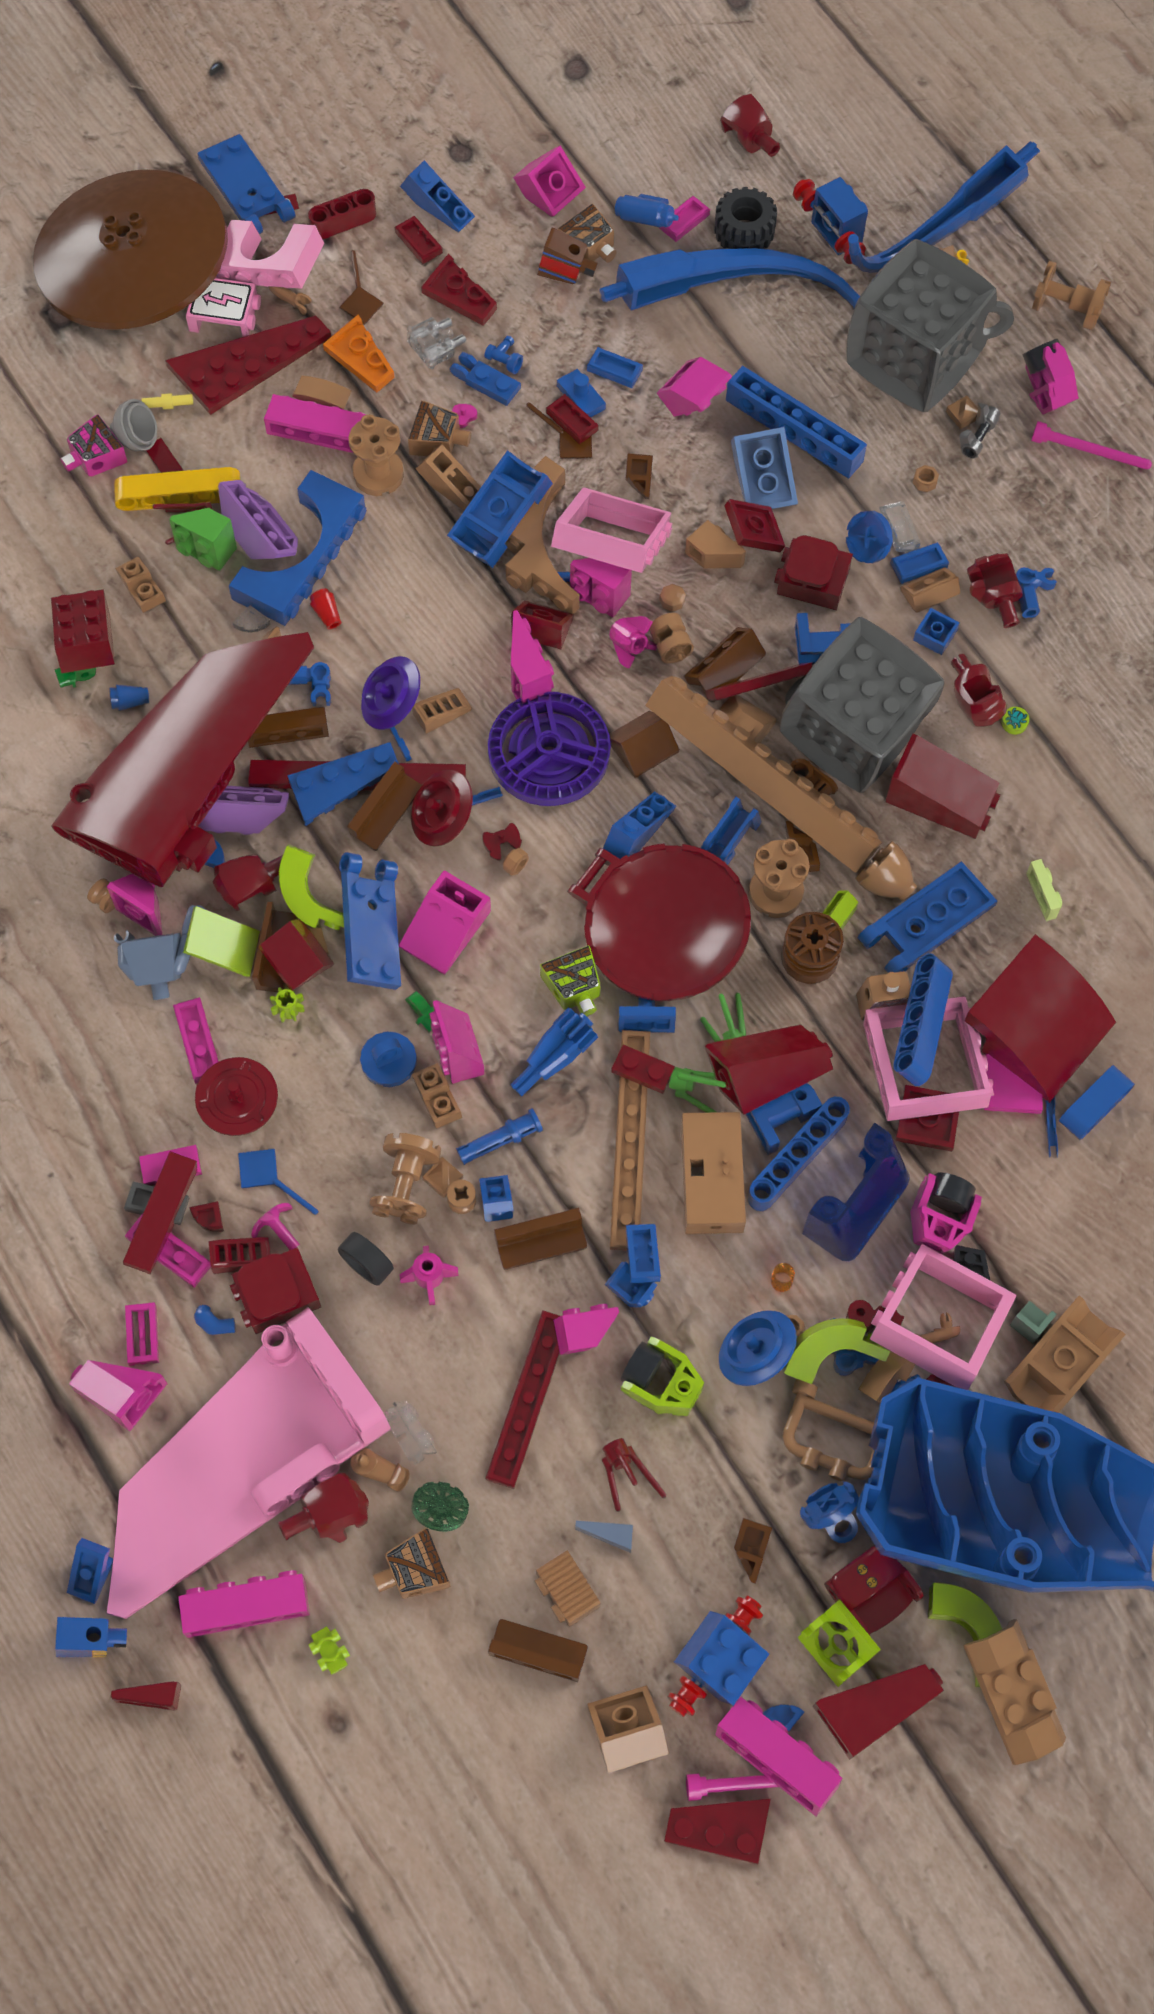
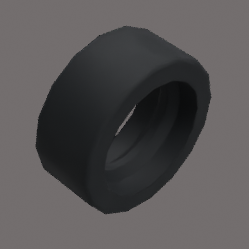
[338,1232,394,1286]

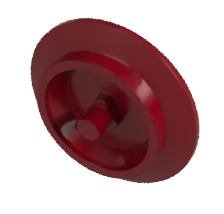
[411,770,473,847]
[195,1057,278,1136]

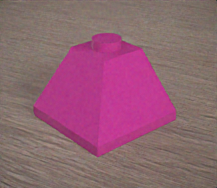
[513,145,586,217]
[107,874,163,936]

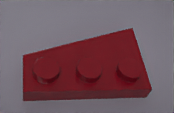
[421,253,497,326]
[664,1798,771,1865]

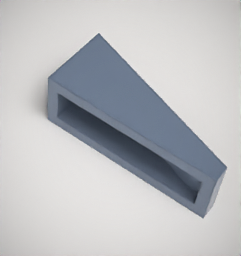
[575,1521,633,1553]

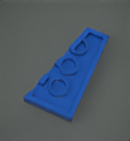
[288,742,399,826]

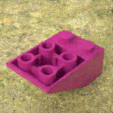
[511,610,554,704]
[399,870,491,975]
[429,1000,485,1084]

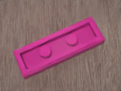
[173,997,219,1084]
[125,1214,211,1288]

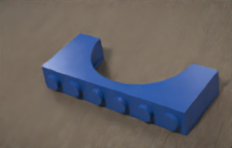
[229,470,367,626]

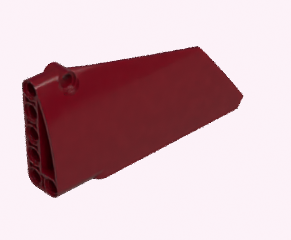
[51,632,314,887]

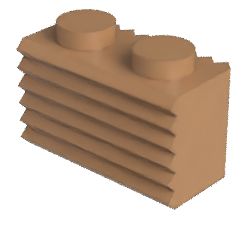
[534,1550,601,1627]

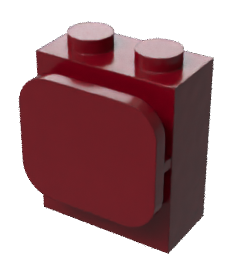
[774,535,853,611]
[229,1247,321,1334]

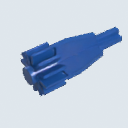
[510,1007,598,1097]

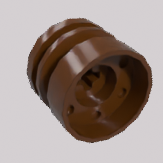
[781,912,844,984]

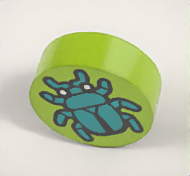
[1001,707,1029,735]

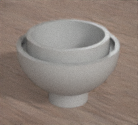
[110,399,157,451]

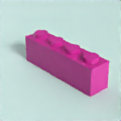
[264,394,366,453]
[178,1570,310,1638]
[715,1697,843,1817]

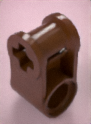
[790,758,838,796]

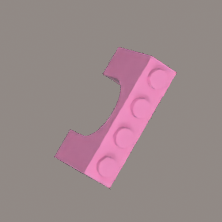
[215,220,324,289]

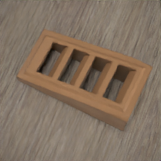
[412,688,472,734]

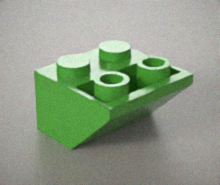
[169,508,237,571]

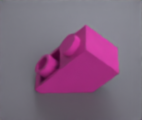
[554,1304,619,1355]

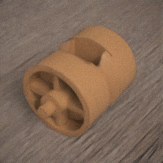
[649,613,694,663]

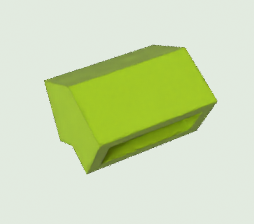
[822,890,859,929]

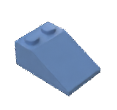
[731,427,798,509]

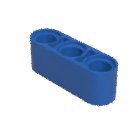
[1059,1065,1135,1140]

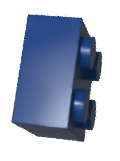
[913,608,960,655]

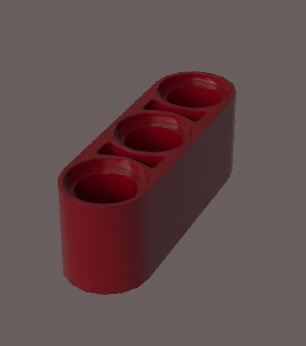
[308,189,377,239]

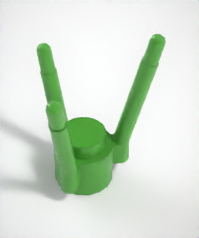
[700,993,746,1042]
[669,1067,726,1113]

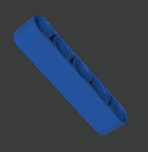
[893,953,953,1086]
[748,1096,850,1211]

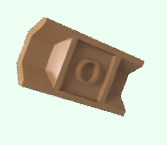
[1004,1295,1126,1413]
[963,1619,1066,1765]

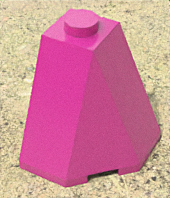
[69,1360,168,1432]

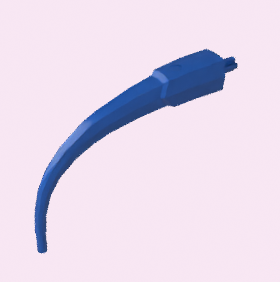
[848,141,1040,273]
[599,248,860,310]

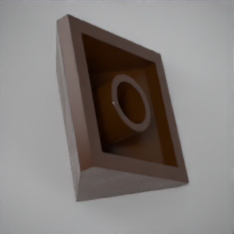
[609,710,680,778]

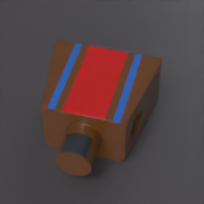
[537,227,598,284]

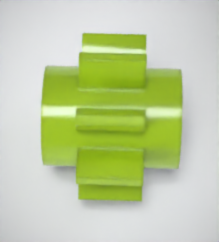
[270,987,305,1022]

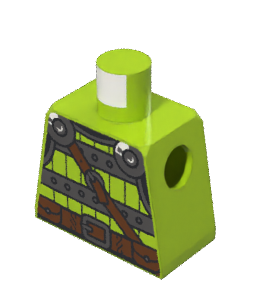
[540,945,600,1016]

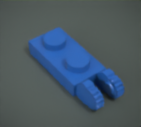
[450,352,521,406]

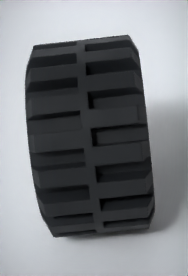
[714,187,777,249]

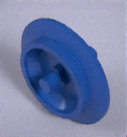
[719,1310,797,1386]

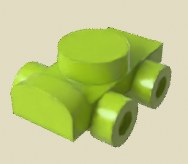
[308,1626,350,1675]

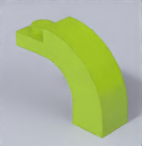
[279,845,344,930]
[783,1318,890,1384]
[928,1583,1002,1687]

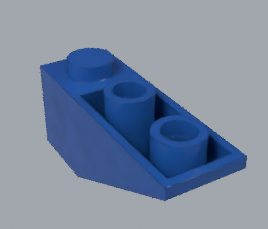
[400,160,475,233]
[603,791,676,859]

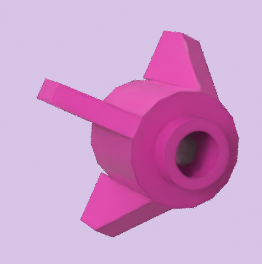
[609,616,657,669]
[399,1245,459,1305]

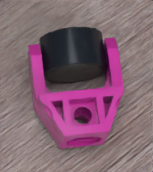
[1022,338,1079,415]
[910,1172,982,1254]

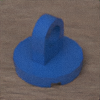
[846,511,896,563]
[360,1031,417,1088]
[800,1482,859,1543]

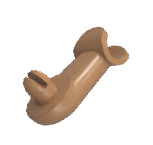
[268,286,312,315]
[916,1312,961,1344]
[350,1448,410,1492]

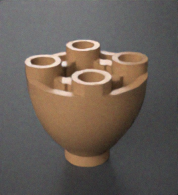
[855,841,917,901]

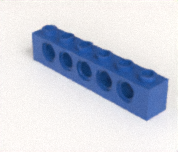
[726,366,867,479]

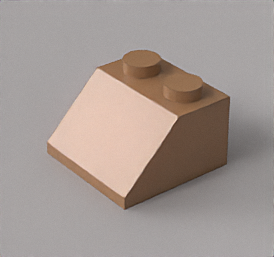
[587,1685,669,1773]

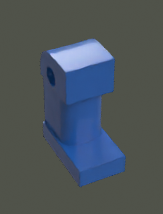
[795,613,851,664]
[701,797,762,865]
[746,1083,822,1155]

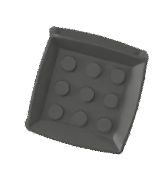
[846,239,1014,412]
[780,617,944,793]

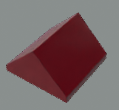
[511,600,574,650]
[258,919,334,991]

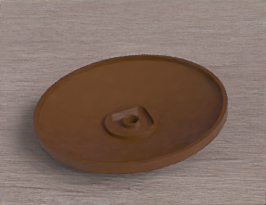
[33,170,228,330]

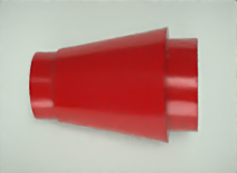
[310,588,342,630]

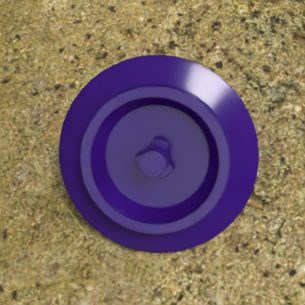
[361,656,421,730]

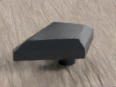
[953,1245,991,1281]

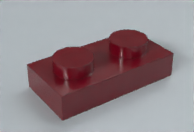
[611,1044,675,1094]

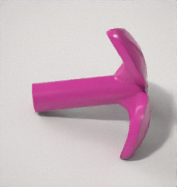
[251,1203,300,1250]

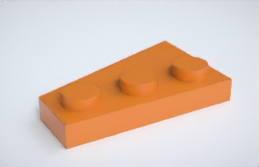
[323,315,395,393]

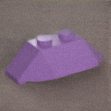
[218,480,298,559]
[199,786,289,835]

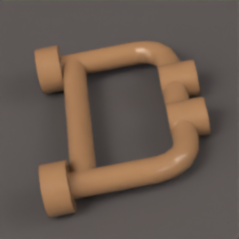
[783,1379,874,1482]

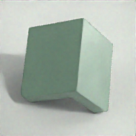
[1010,1301,1057,1344]

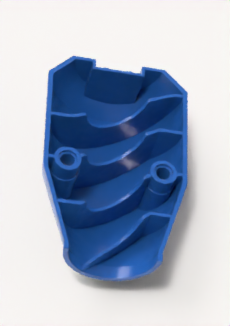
[856,1378,1154,1593]

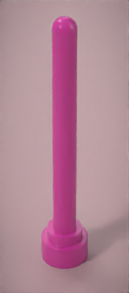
[1031,421,1152,470]
[686,1773,779,1801]

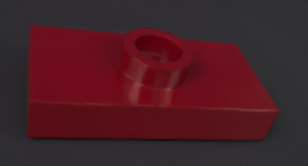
[394,216,443,264]
[546,394,599,444]

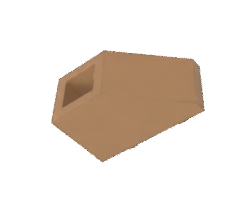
[685,520,746,569]

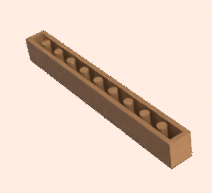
[645,676,883,873]

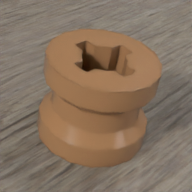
[87,878,115,913]
[447,1180,476,1214]

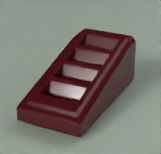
[209,1237,271,1274]
[111,1681,181,1711]

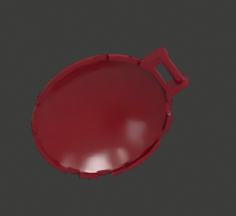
[567,843,751,1001]

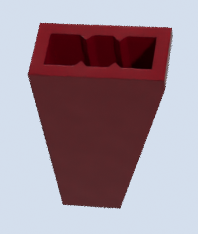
[813,1664,944,1760]

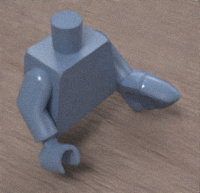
[114,905,206,1000]

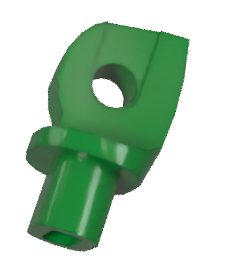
[54,668,96,688]
[405,991,434,1033]

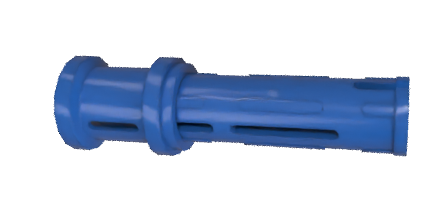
[456,1108,543,1165]

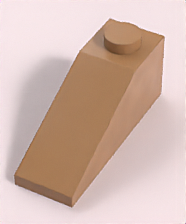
[416,445,481,511]

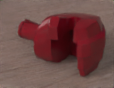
[720,94,780,157]
[967,553,1023,628]
[951,654,1007,727]
[213,854,283,911]
[278,1473,369,1543]

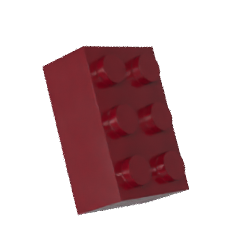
[51,589,115,673]

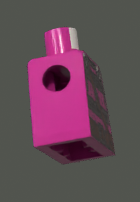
[60,414,127,476]

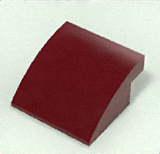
[964,934,1116,1103]

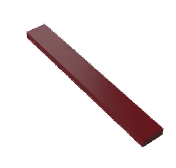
[248,760,466,791]

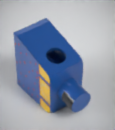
[55,1617,127,1657]

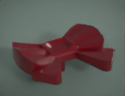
[482,823,522,861]

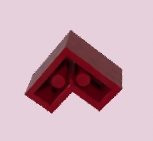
[174,827,217,873]

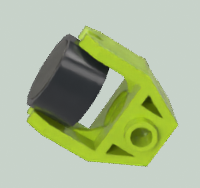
[621,1336,704,1416]

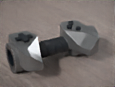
[960,403,1000,459]

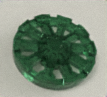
[411,1481,469,1532]

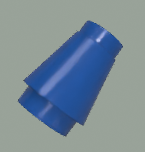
[109,684,149,711]

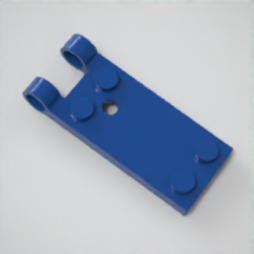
[197,134,296,234]
[339,852,401,990]
[857,861,997,973]

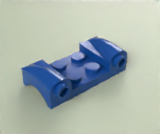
[447,450,553,568]

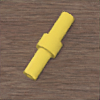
[141,393,194,410]

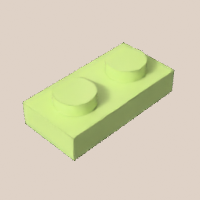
[1026,859,1062,921]

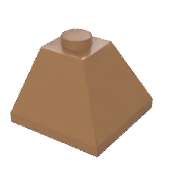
[719,695,777,743]

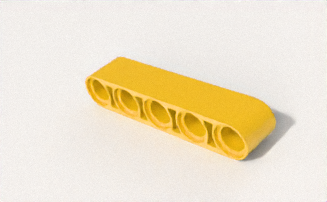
[114,467,241,511]

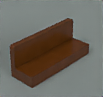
[684,627,766,702]
[248,707,329,748]
[347,761,422,851]
[252,901,298,993]
[494,1208,587,1270]
[488,1619,588,1683]

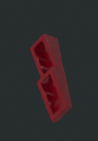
[123,1151,197,1274]

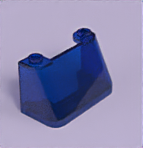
[802,1123,910,1261]

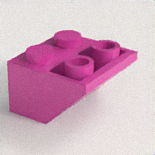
[657,357,732,417]
[570,558,632,617]

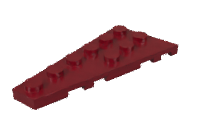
[165,315,332,415]

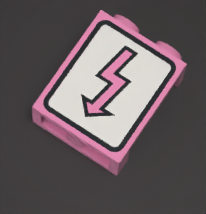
[186,278,261,337]

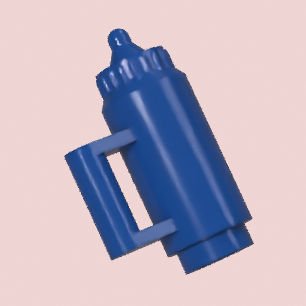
[615,194,679,228]

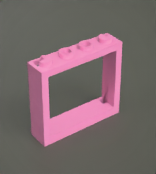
[551,487,672,573]
[863,997,994,1121]
[870,1244,1017,1390]

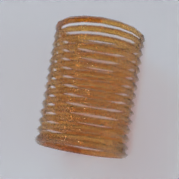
[771,1263,795,1292]

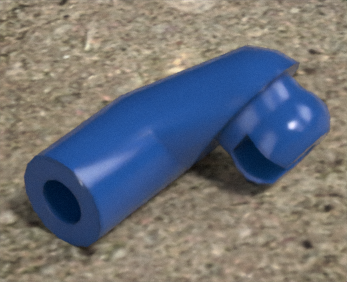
[194,1305,236,1335]

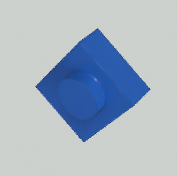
[605,1262,657,1308]

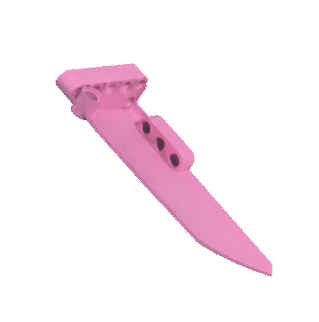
[107,1307,391,1619]

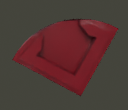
[189,1201,224,1232]

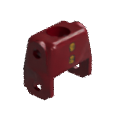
[824,1545,924,1636]

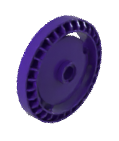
[488,692,611,806]

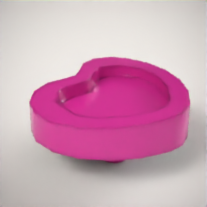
[452,404,477,428]

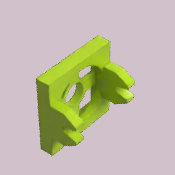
[797,1600,881,1687]

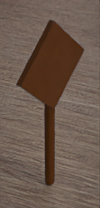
[340,250,384,325]
[526,402,592,459]

